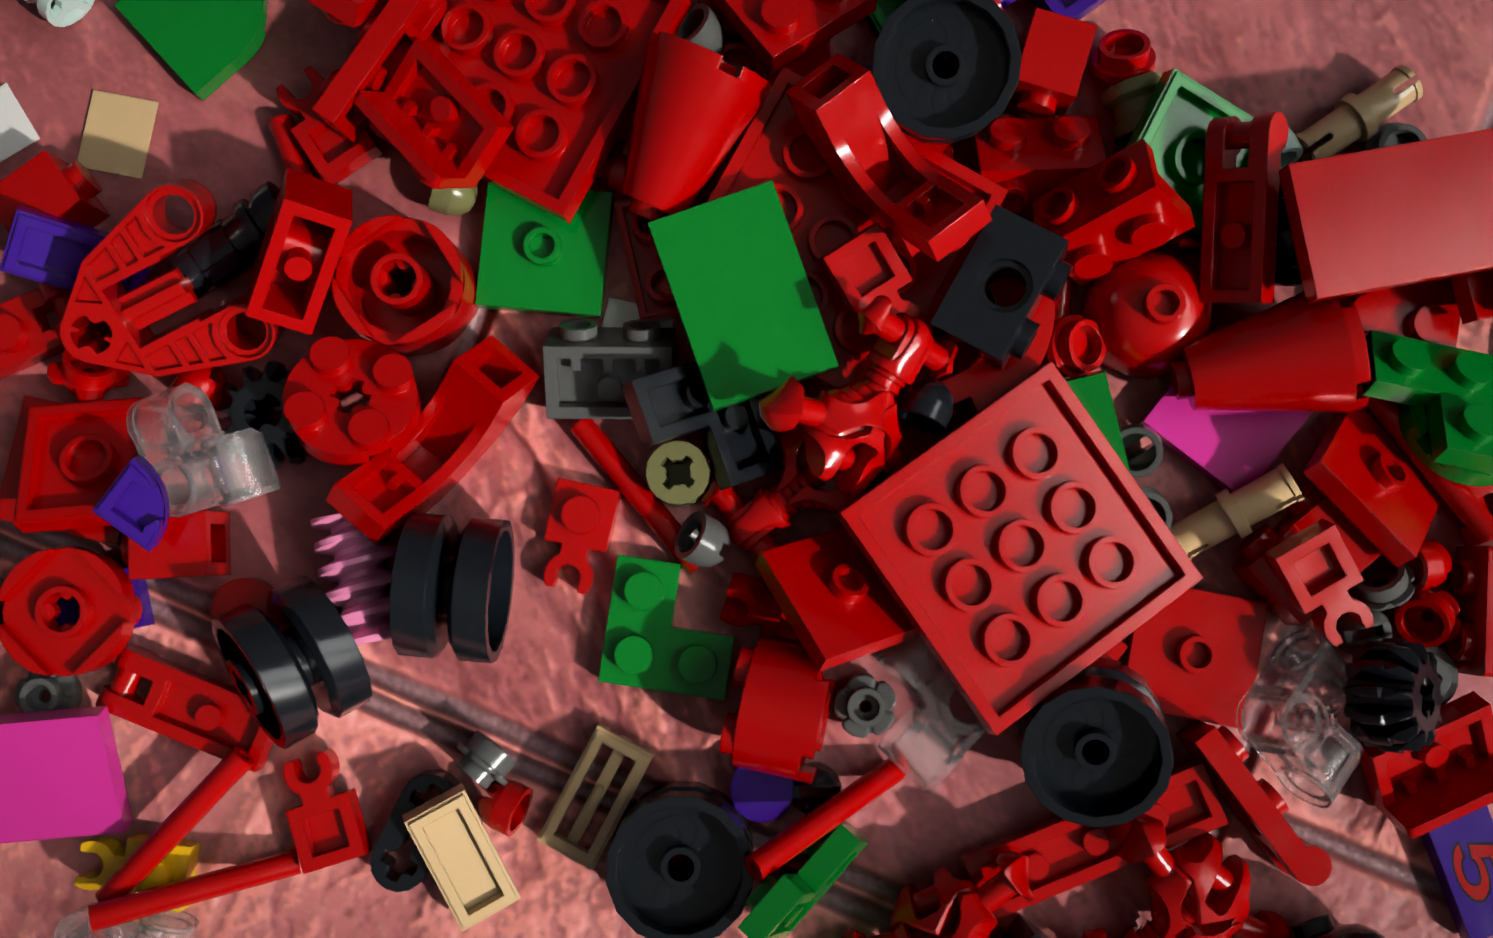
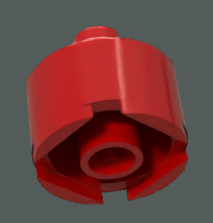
[332,215,479,356]
[720,637,838,784]

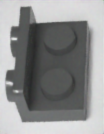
[543,319,675,419]

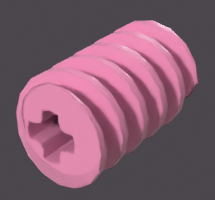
[310,513,397,645]

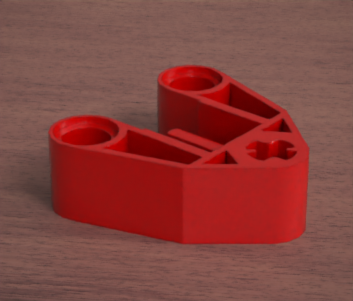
[60,179,285,377]

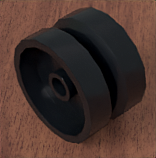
[872,0,1022,145]
[389,512,515,663]
[212,576,372,750]
[1019,657,1174,828]
[606,781,753,938]

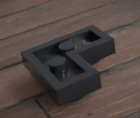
[621,361,784,491]

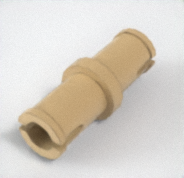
[1295,65,1423,162]
[1170,463,1305,560]

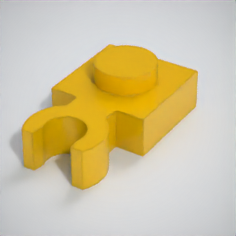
[74,833,201,912]

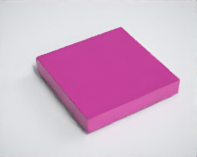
[1137,323,1312,493]
[0,706,133,843]

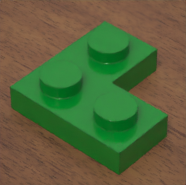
[1362,330,1493,474]
[598,555,734,701]
[738,823,870,938]

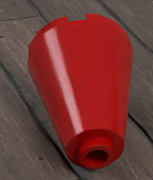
[621,31,772,221]
[1170,291,1371,412]

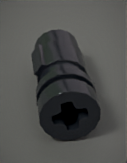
[168,181,280,299]

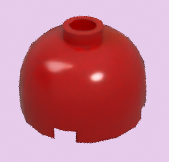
[1080,251,1214,380]

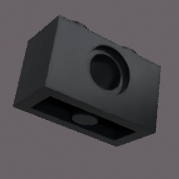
[930,205,1073,369]

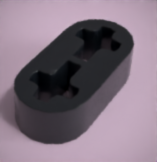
[370,769,459,892]

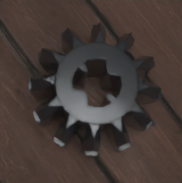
[214,361,305,470]
[1341,638,1445,753]

